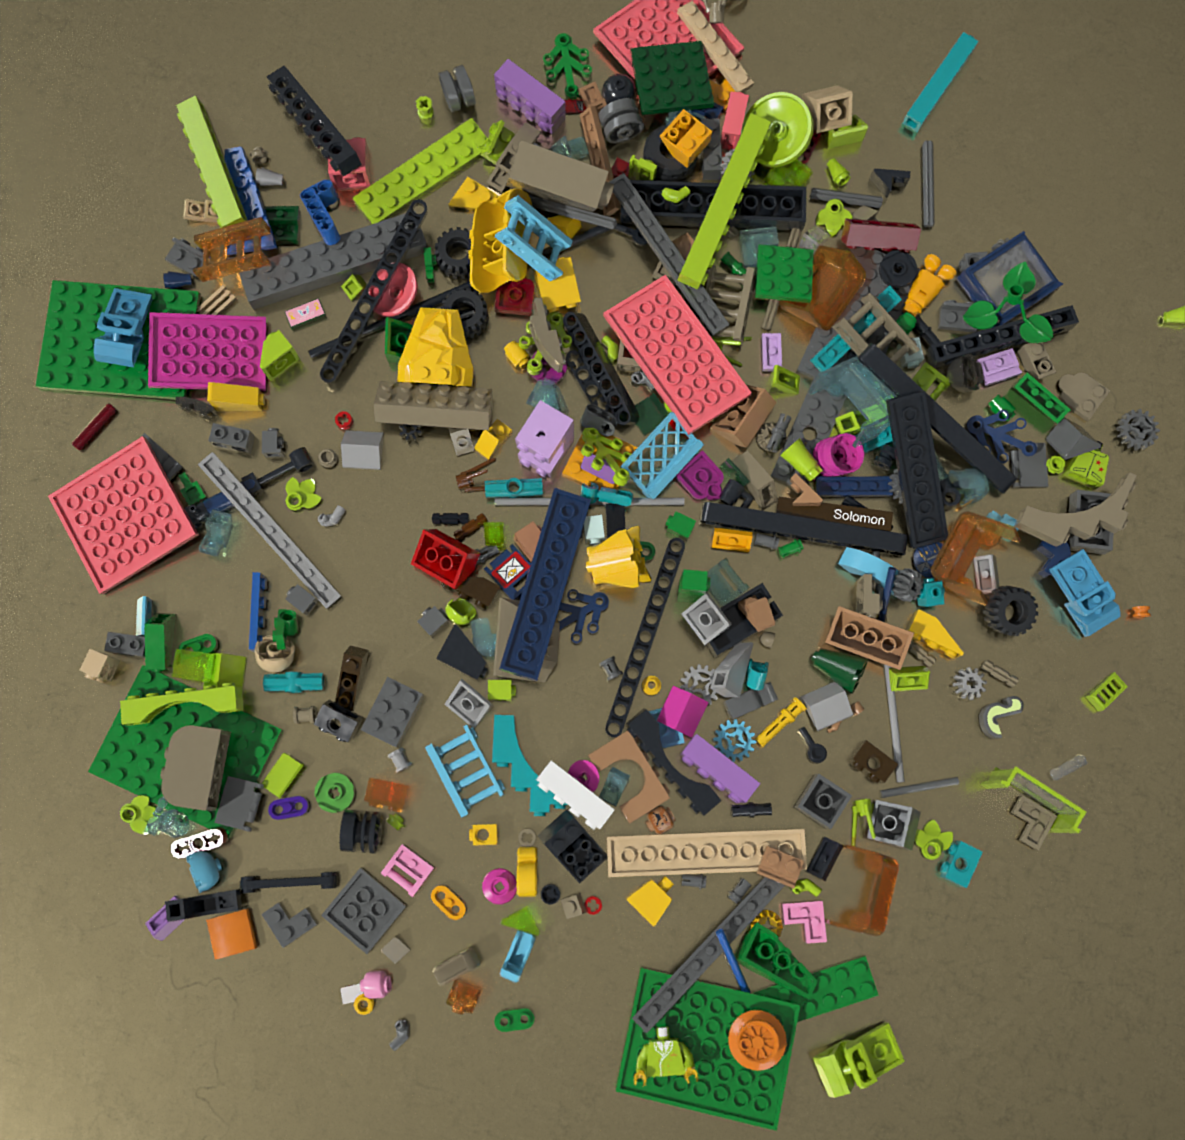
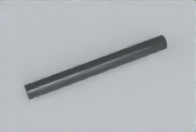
[880,777,959,798]

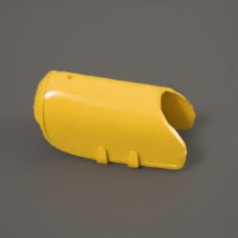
[468,189,532,293]

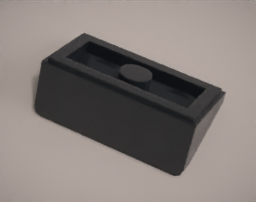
[606,504,626,539]

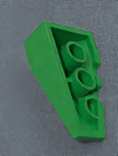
[735,923,818,1000]

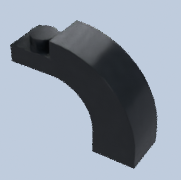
[165,889,242,922]

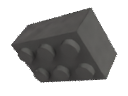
[1067,490,1114,554]
[361,677,425,748]

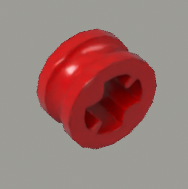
[335,411,354,430]
[584,896,602,915]

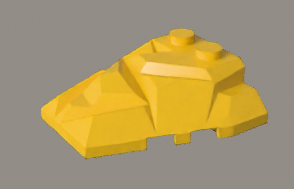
[397,307,474,387]

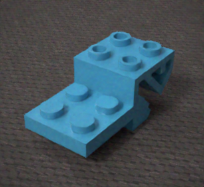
[94,288,153,367]
[1049,549,1121,637]

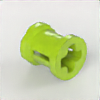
[416,96,434,120]

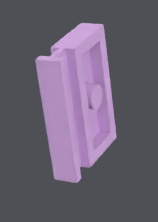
[976,348,1022,386]

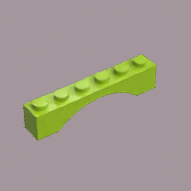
[120,683,244,726]

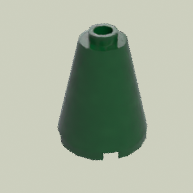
[811,648,868,694]

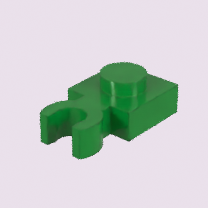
[424,247,437,283]

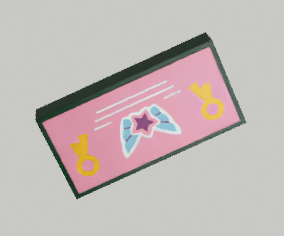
[284,298,326,330]

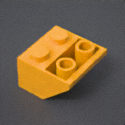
[660,109,712,168]

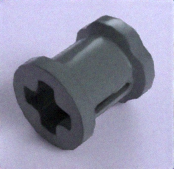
[599,656,623,681]

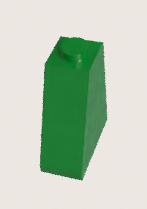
[144,613,176,672]

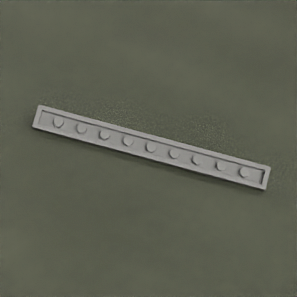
[198,452,341,609]

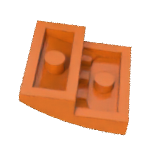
[206,909,257,960]

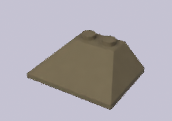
[493,598,560,682]

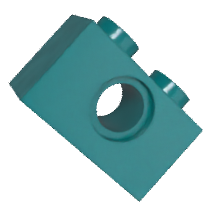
[940,841,983,888]

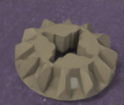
[756,421,787,452]

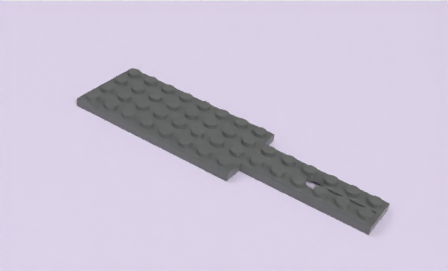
[771,247,922,486]

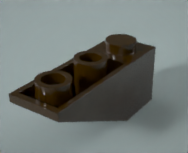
[440,577,501,609]
[335,645,369,711]

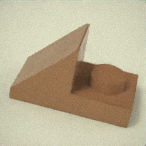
[790,473,823,506]
[738,595,775,632]

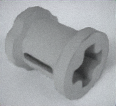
[388,747,412,773]

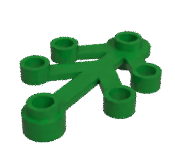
[543,33,592,99]

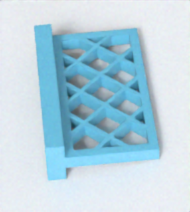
[620,412,704,500]

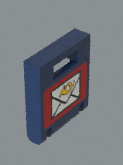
[484,544,531,600]

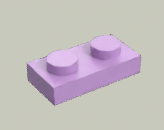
[762,333,782,371]

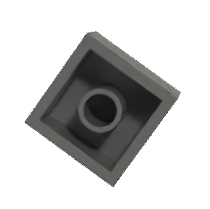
[794,773,852,829]

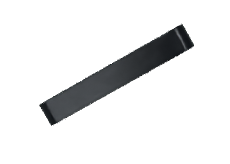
[563,312,639,425]

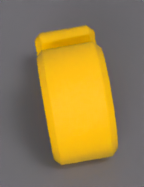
[517,847,538,897]

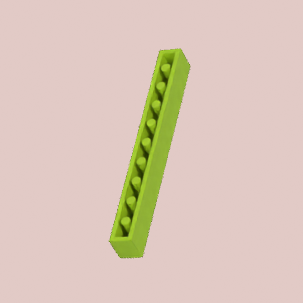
[677,113,771,290]

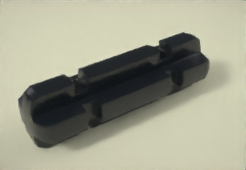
[432,513,469,524]

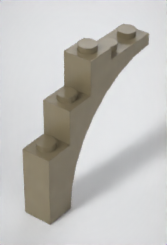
[1014,472,1137,547]

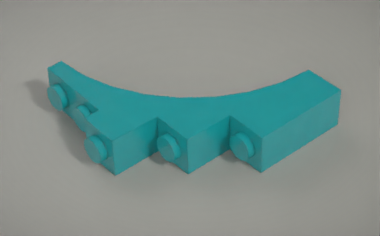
[492,715,568,816]

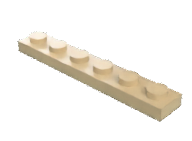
[677,1,754,93]

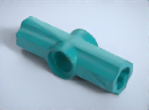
[485,478,543,498]
[263,672,325,693]

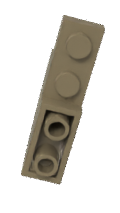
[486,122,541,194]
[529,298,566,373]

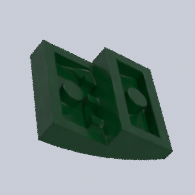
[264,206,300,245]

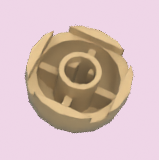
[255,635,295,673]

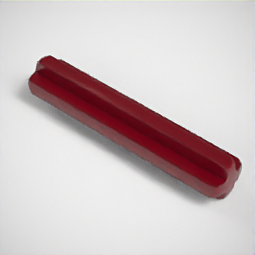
[72,403,116,450]

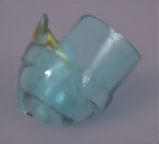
[946,468,989,506]
[471,618,497,657]

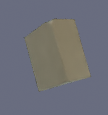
[381,935,410,964]

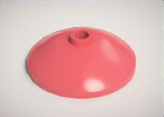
[369,262,418,317]

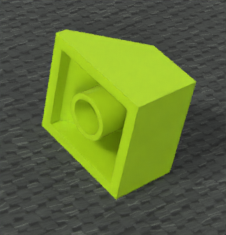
[260,330,300,381]

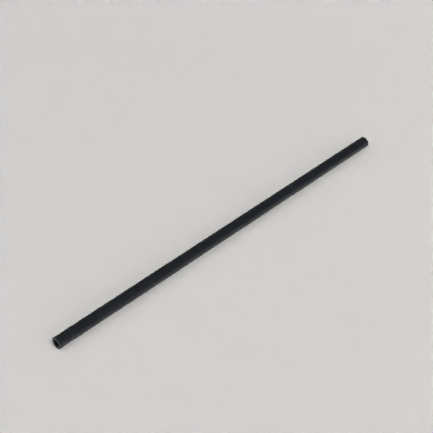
[308,226,613,359]

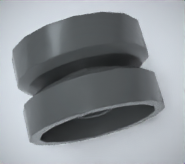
[438,65,476,113]
[598,98,644,143]

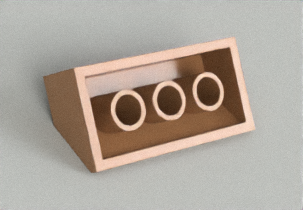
[825,606,914,670]

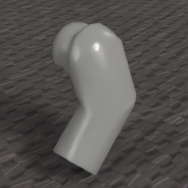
[318,505,346,527]

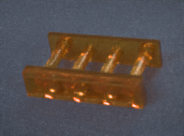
[193,217,270,282]

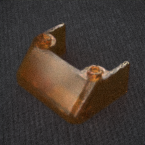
[931,511,1021,606]
[825,844,899,936]

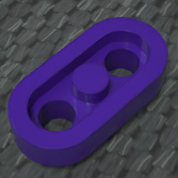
[268,796,309,820]

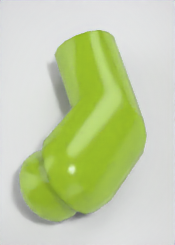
[662,186,690,203]
[601,335,619,363]
[792,878,822,897]

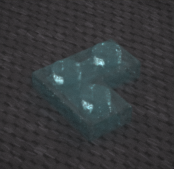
[739,227,779,268]

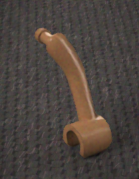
[827,701,865,733]

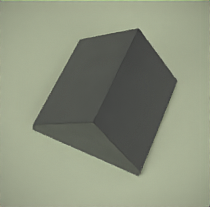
[1046,417,1101,460]

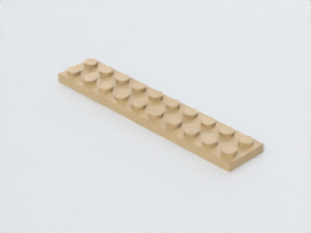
[607,829,807,877]

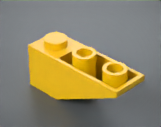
[906,609,964,659]

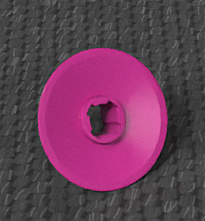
[568,760,599,793]
[482,868,517,905]

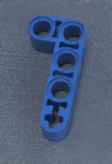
[300,180,341,245]

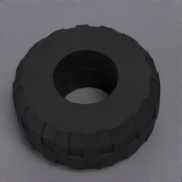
[643,125,698,182]

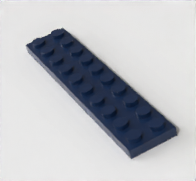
[499,488,591,682]

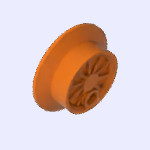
[728,1010,786,1070]

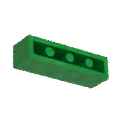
[677,569,711,603]

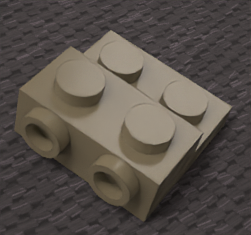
[856,574,883,619]

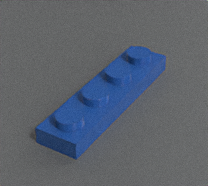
[249,572,267,652]

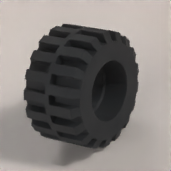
[435,227,471,279]
[440,287,489,339]
[983,585,1039,636]

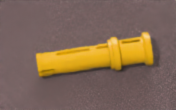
[755,697,807,748]

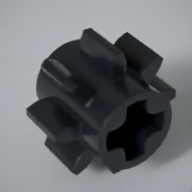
[399,424,422,442]

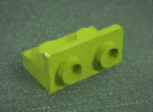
[481,120,515,164]

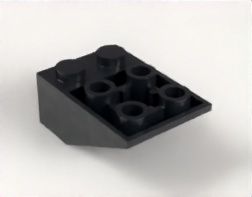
[537,809,608,884]

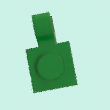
[178,472,207,506]

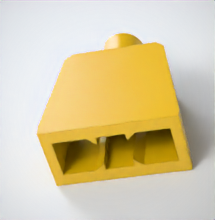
[626,876,674,927]

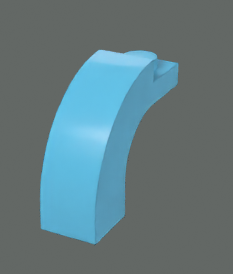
[838,547,899,596]

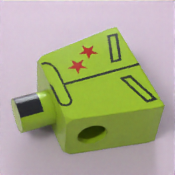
[1063,441,1109,489]

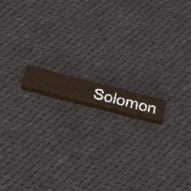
[776,496,893,531]

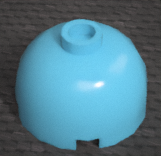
[186,851,222,893]

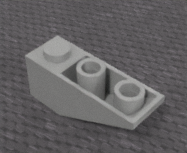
[710,642,754,698]

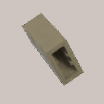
[732,450,778,511]

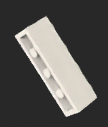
[536,761,614,830]

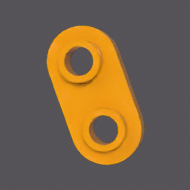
[431,885,466,920]

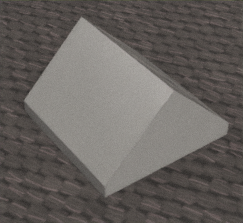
[341,430,384,470]
[682,592,731,645]
[445,679,493,729]
[800,682,853,731]

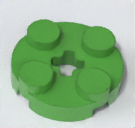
[314,773,355,813]

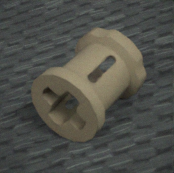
[293,706,316,724]

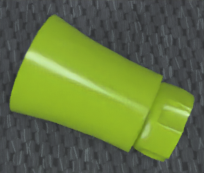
[780,438,823,482]

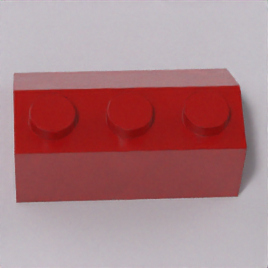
[411,529,480,589]

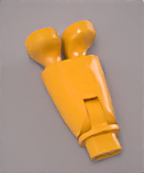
[902,254,957,317]

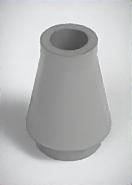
[255,167,283,186]

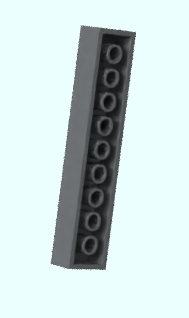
[238,211,427,310]

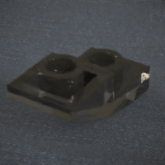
[176,397,218,419]

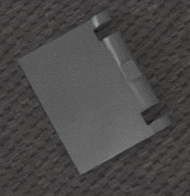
[1010,443,1049,488]
[215,776,264,832]

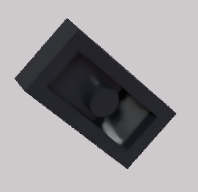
[870,168,910,197]

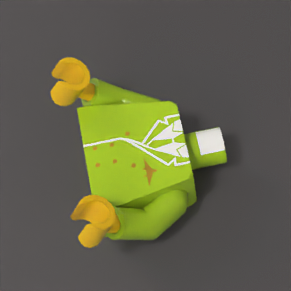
[634,1026,699,1086]

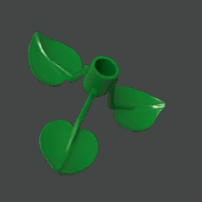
[963,262,1053,343]

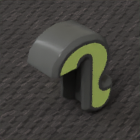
[979,696,1024,739]

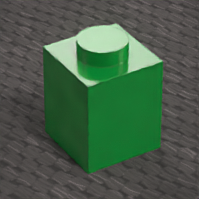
[665,511,696,541]

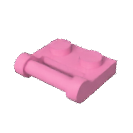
[381,844,434,897]

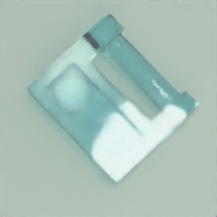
[707,558,750,607]

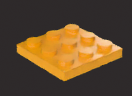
[562,434,638,490]

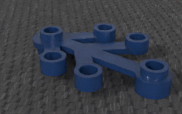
[967,410,1037,464]
[558,589,609,644]

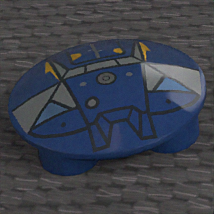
[913,542,952,578]

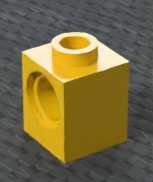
[469,824,498,845]

